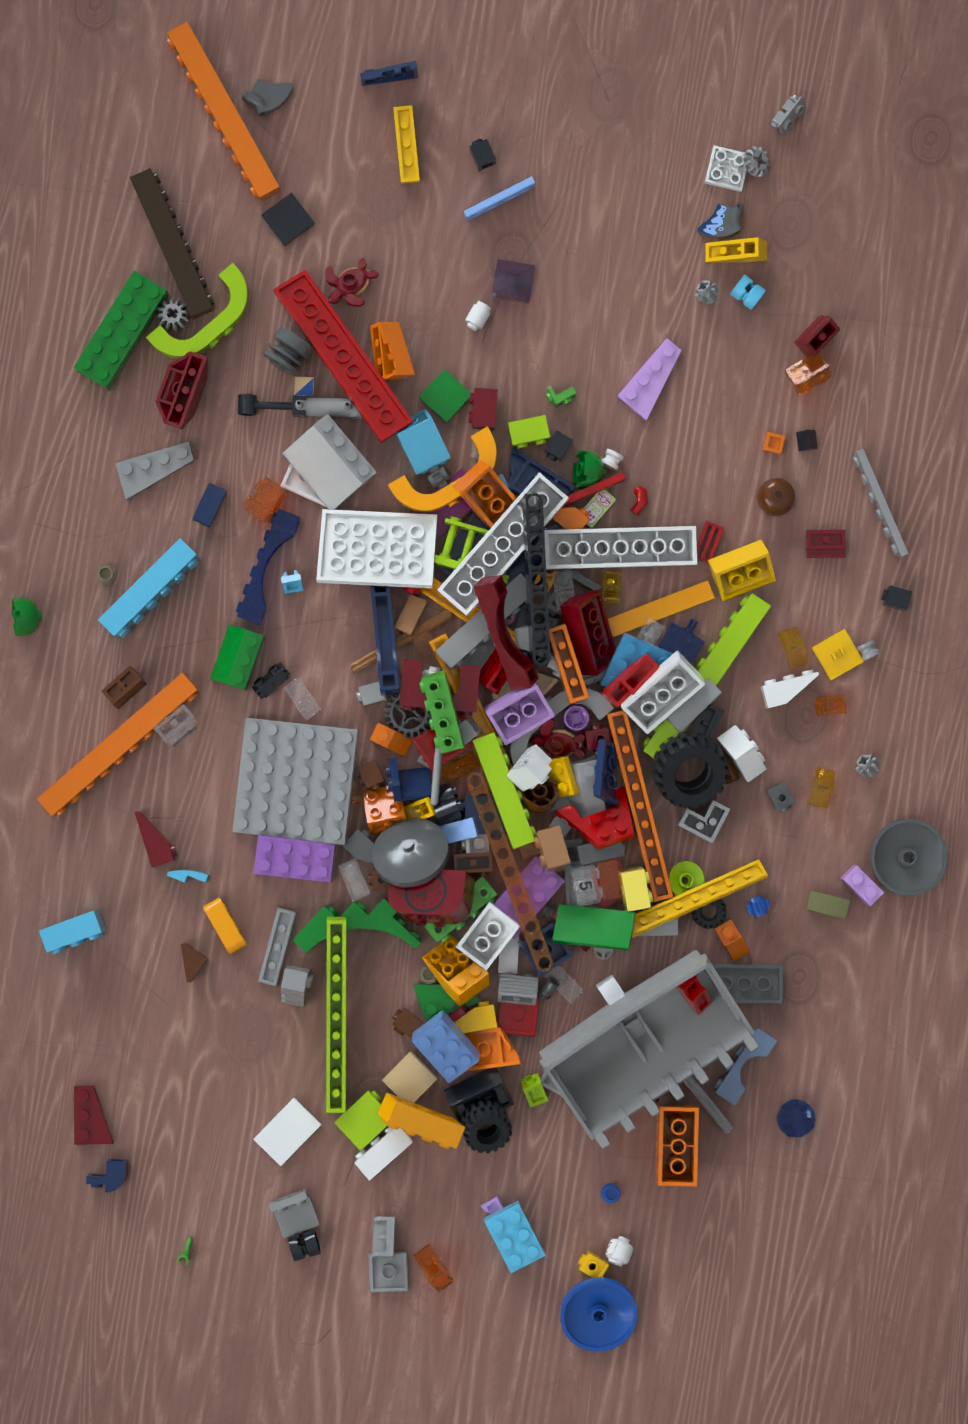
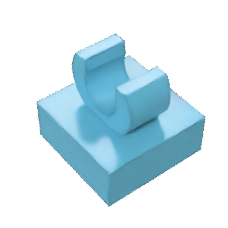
[281,570,304,594]

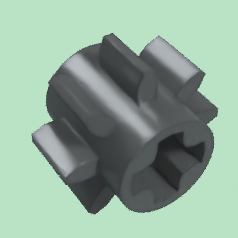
[428,465,452,489]

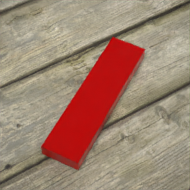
[562,472,627,508]

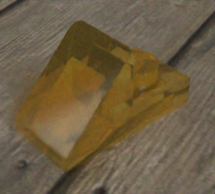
[601,571,621,604]

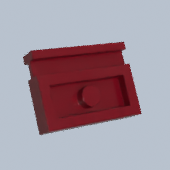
[806,530,846,558]

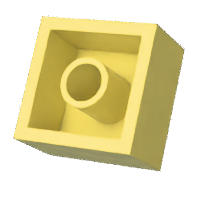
[617,866,653,912]

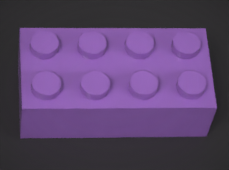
[254,835,336,883]
[493,856,565,940]

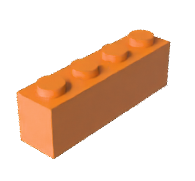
[549,624,589,705]

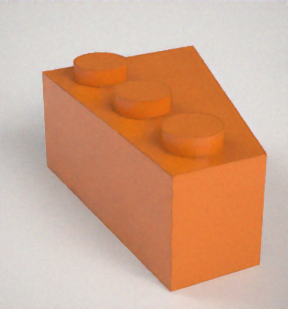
[370,322,415,382]

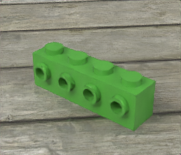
[419,670,464,753]
[424,876,497,943]

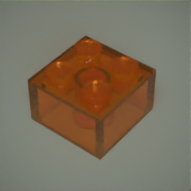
[244,477,288,525]

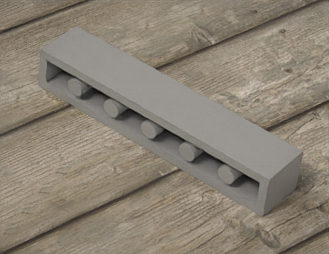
[435,573,535,669]

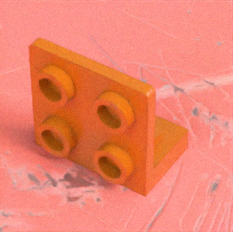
[362,786,407,835]

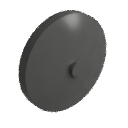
[372,818,450,887]
[870,819,948,896]

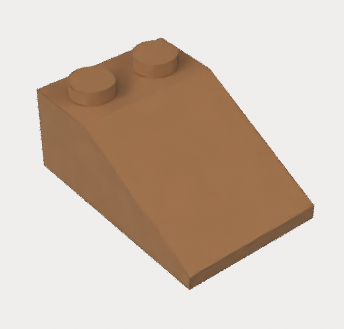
[534,825,571,872]

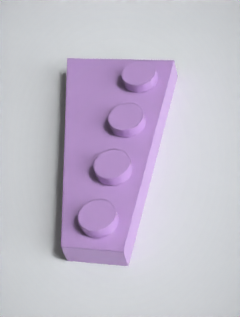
[617,338,681,421]

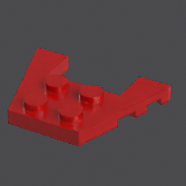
[556,787,634,850]

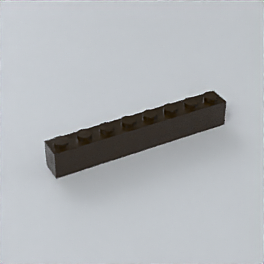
[130,168,215,319]

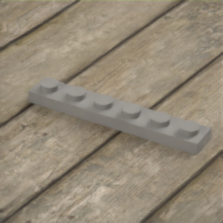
[853,448,909,558]

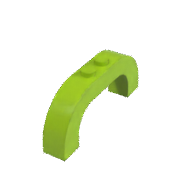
[146,263,249,359]

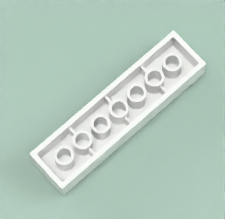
[437,472,569,616]
[544,526,697,570]

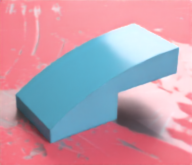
[167,870,210,883]

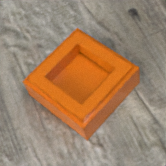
[762,432,786,455]

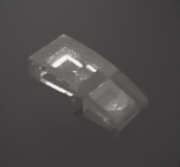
[283,676,322,720]

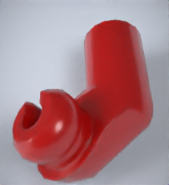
[630,486,648,516]

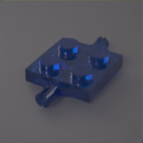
[657,619,705,665]

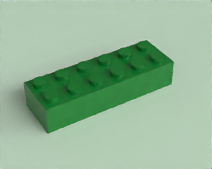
[73,270,169,391]

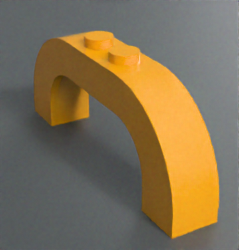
[388,427,497,513]

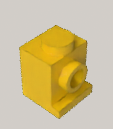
[577,1251,609,1278]

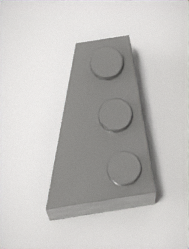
[281,965,314,1007]

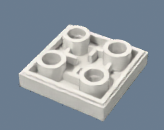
[705,145,747,192]

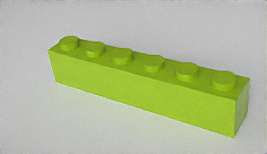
[473,732,536,850]

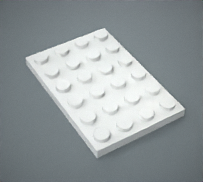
[316,509,437,588]

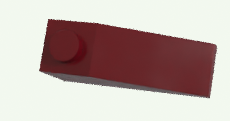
[134,811,177,868]

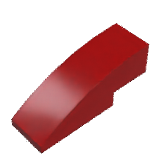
[601,653,659,708]
[676,975,712,1015]

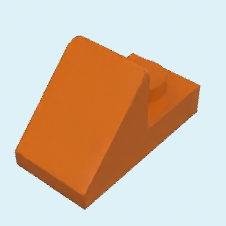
[714,919,750,961]

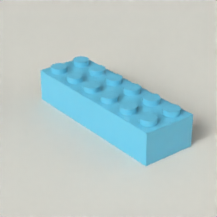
[98,538,200,639]

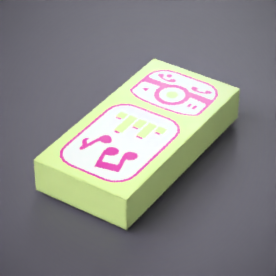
[583,489,616,529]

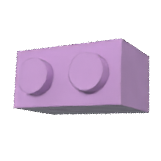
[840,865,884,906]

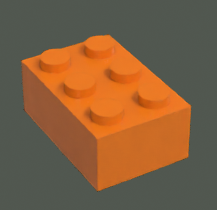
[453,460,517,529]

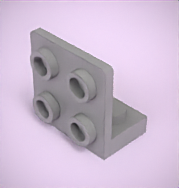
[269,1188,319,1238]

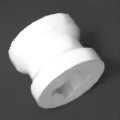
[602,449,624,471]

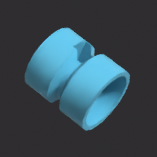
[730,275,766,310]

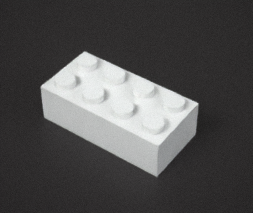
[621,650,705,734]

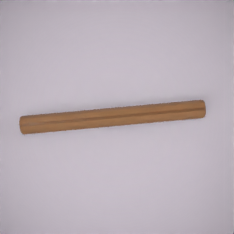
[350,609,452,673]

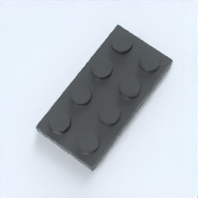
[712,964,783,1004]

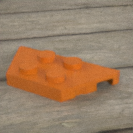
[464,1028,523,1072]

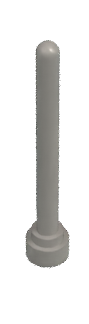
[431,736,442,806]

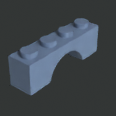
[714,1027,777,1105]

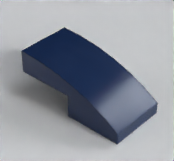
[192,483,227,528]

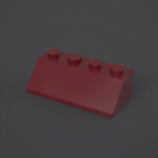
[560,590,616,676]

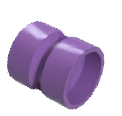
[563,706,589,731]

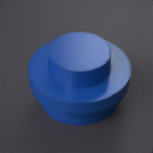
[601,1183,620,1203]

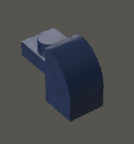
[86,1159,128,1192]

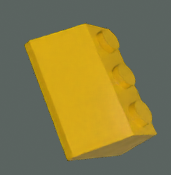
[708,540,776,601]

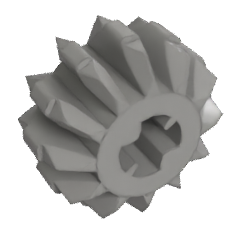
[157,298,190,331]

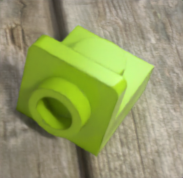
[521,1073,548,1108]

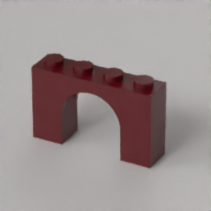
[399,659,481,716]

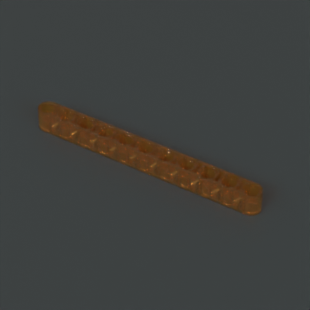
[467,772,553,972]

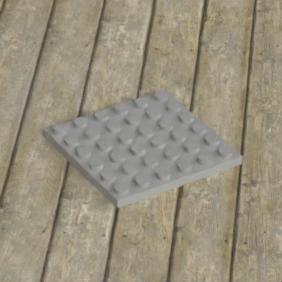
[232,718,359,845]

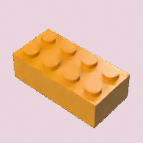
[377,1092,465,1149]

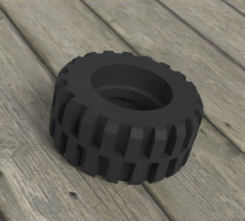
[651,731,729,809]

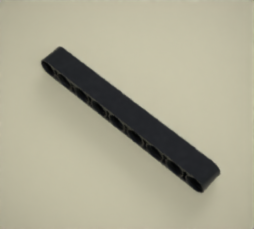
[522,492,550,666]

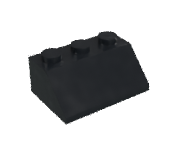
[444,1068,514,1122]

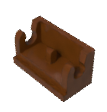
[101,666,147,709]

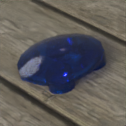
[777,1099,815,1138]

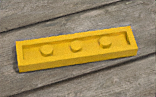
[393,105,420,184]

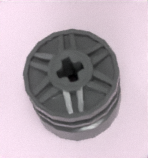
[263,326,314,376]

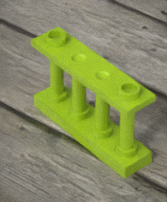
[434,517,509,585]

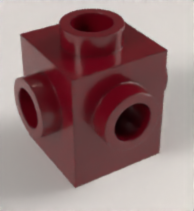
[582,724,612,752]

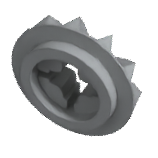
[744,146,770,177]

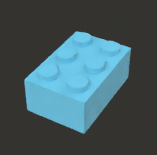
[39,909,107,954]
[484,1200,546,1273]

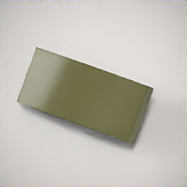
[806,890,851,919]

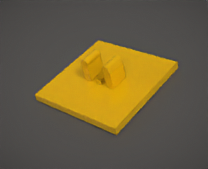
[812,629,864,681]

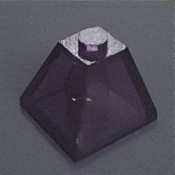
[492,259,535,303]

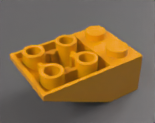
[422,936,489,1007]

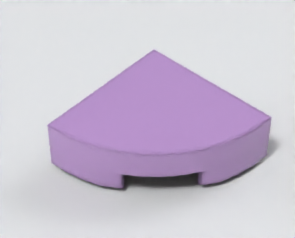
[481,1196,504,1214]

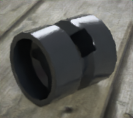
[288,1230,321,1261]

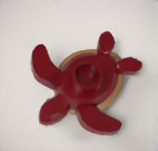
[325,258,379,307]
[529,719,585,759]

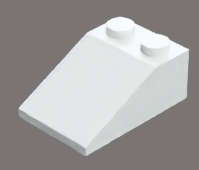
[456,902,521,971]

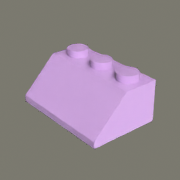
[483,682,555,746]

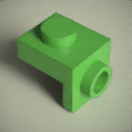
[545,386,576,407]

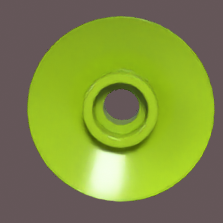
[668,861,705,896]

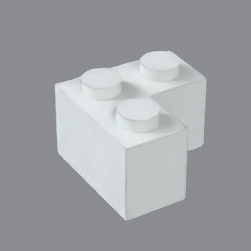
[717,725,767,782]
[507,744,552,791]

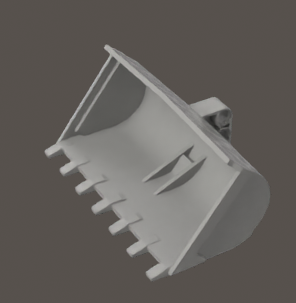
[539,950,759,1149]

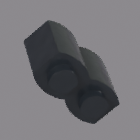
[430,782,464,826]

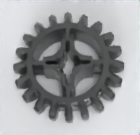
[383,694,432,739]

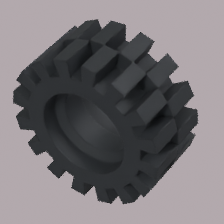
[691,899,727,929]

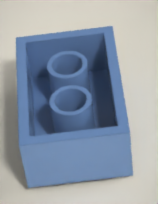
[412,1010,480,1083]

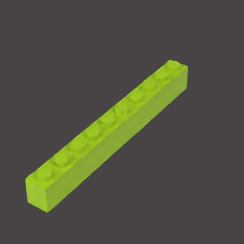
[642,593,771,760]
[326,917,347,1113]

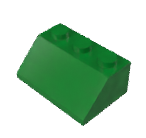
[210,624,265,691]

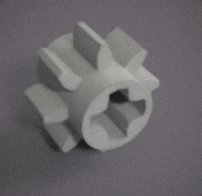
[695,280,719,304]
[855,754,880,778]

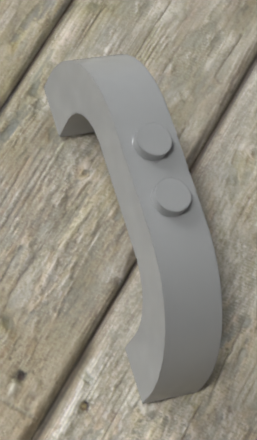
[510,688,614,766]

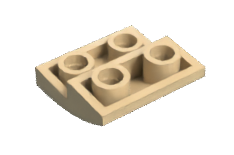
[382,1051,438,1103]

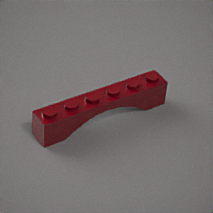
[473,575,539,690]

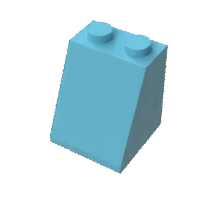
[396,409,451,475]

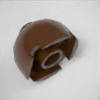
[757,478,796,517]
[520,777,559,814]

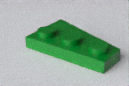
[413,984,480,1021]

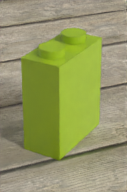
[334,1089,387,1151]

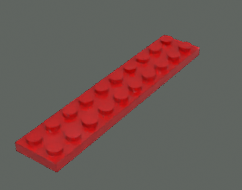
[273,270,413,443]

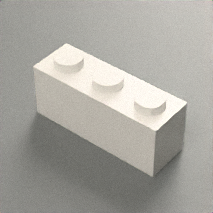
[354,1127,414,1181]

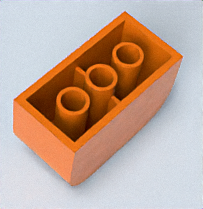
[655,1104,699,1187]

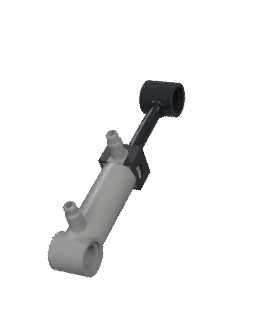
[237,394,363,419]

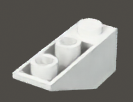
[761,669,819,709]

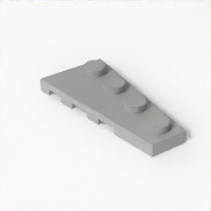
[115,442,195,500]

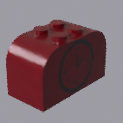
[388,870,475,927]

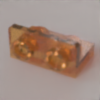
[785,353,831,395]

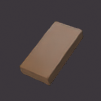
[394,594,429,636]

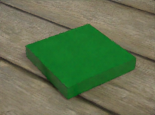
[419,369,471,423]

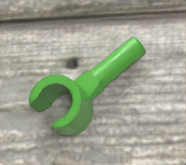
[177,1237,193,1266]

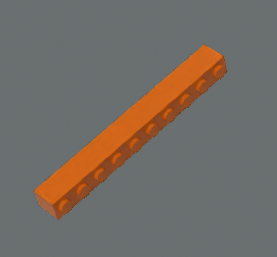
[167,22,281,202]
[37,672,199,817]
[606,710,673,902]

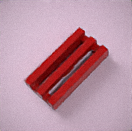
[697,520,724,563]

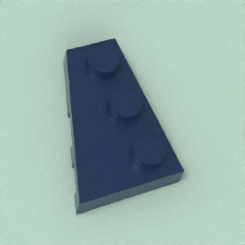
[360,60,418,86]
[593,739,619,806]

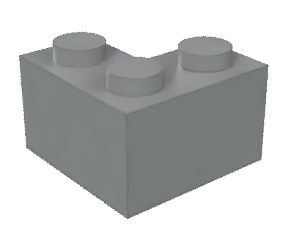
[677,800,730,843]

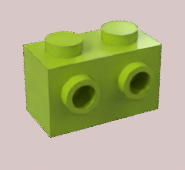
[508,415,550,450]

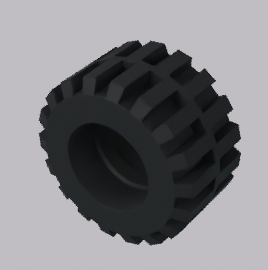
[460,1100,512,1154]

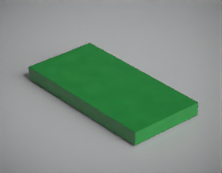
[552,904,636,951]

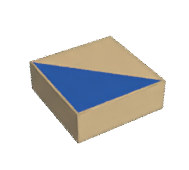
[294,376,315,397]

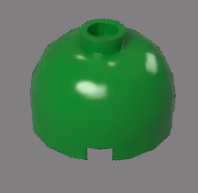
[572,450,606,489]
[12,598,42,636]

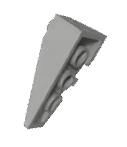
[567,760,606,818]

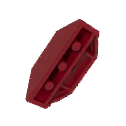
[155,351,208,429]

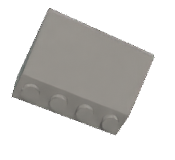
[282,414,377,510]

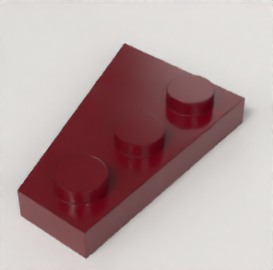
[74,1085,114,1145]

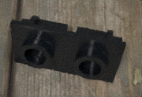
[252,662,290,699]

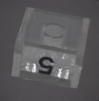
[570,863,604,907]

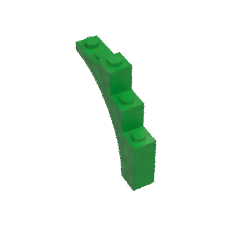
[293,898,421,953]

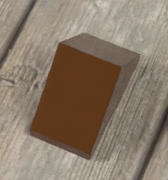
[181,943,208,983]

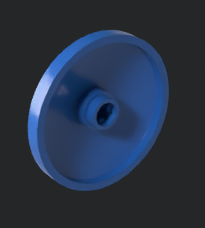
[560,1277,638,1352]

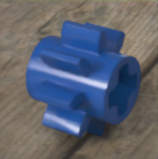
[746,895,771,918]

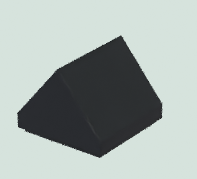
[796,430,818,452]

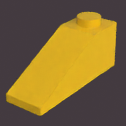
[705,237,767,263]
[454,1001,497,1033]

